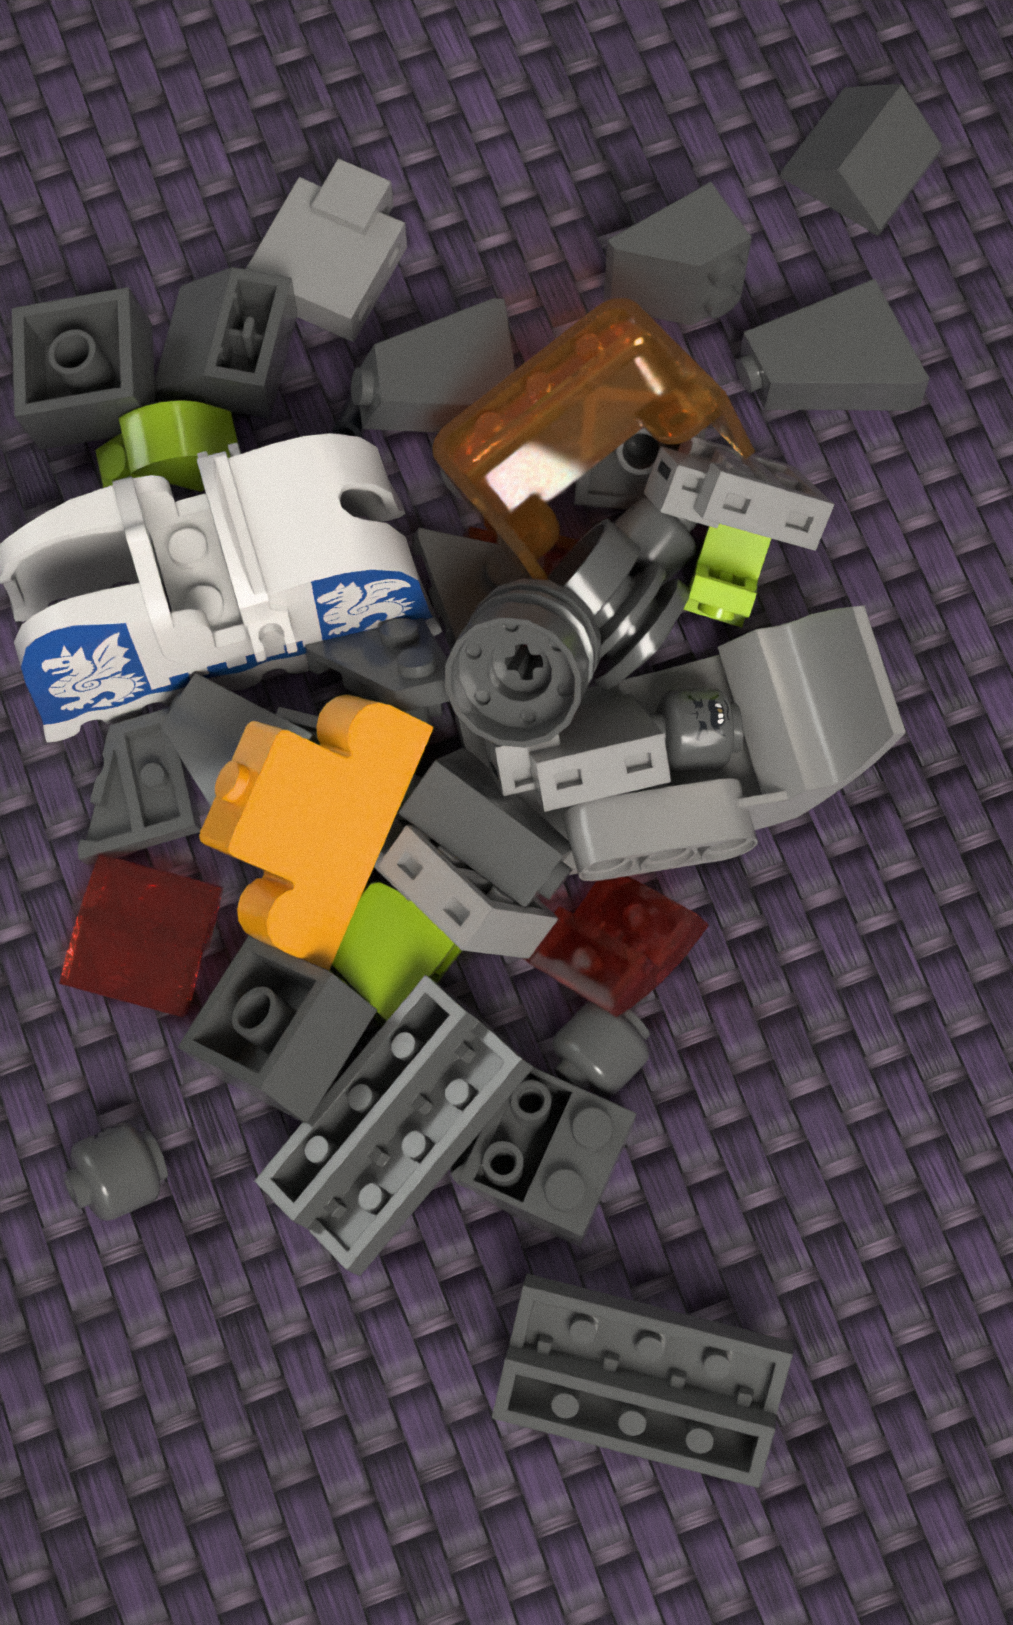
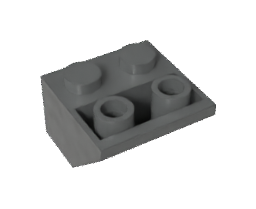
[155,267,298,419]
[458,1067,637,1247]

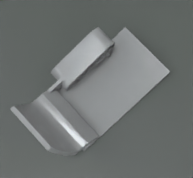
[455,605,906,881]

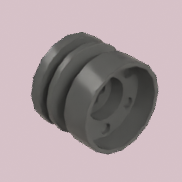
[545,519,690,690]
[445,578,601,748]

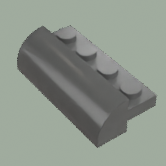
[254,975,533,1276]
[492,1273,794,1488]

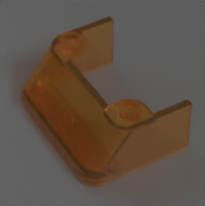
[433,298,755,581]

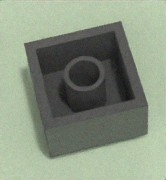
[12,287,156,450]
[177,936,377,1124]

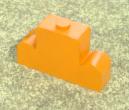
[199,694,434,970]

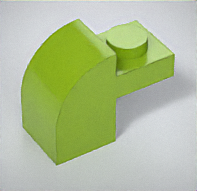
[95,401,240,492]
[683,524,772,628]

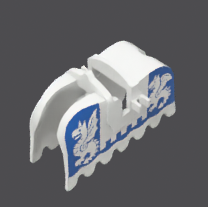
[0,433,442,742]

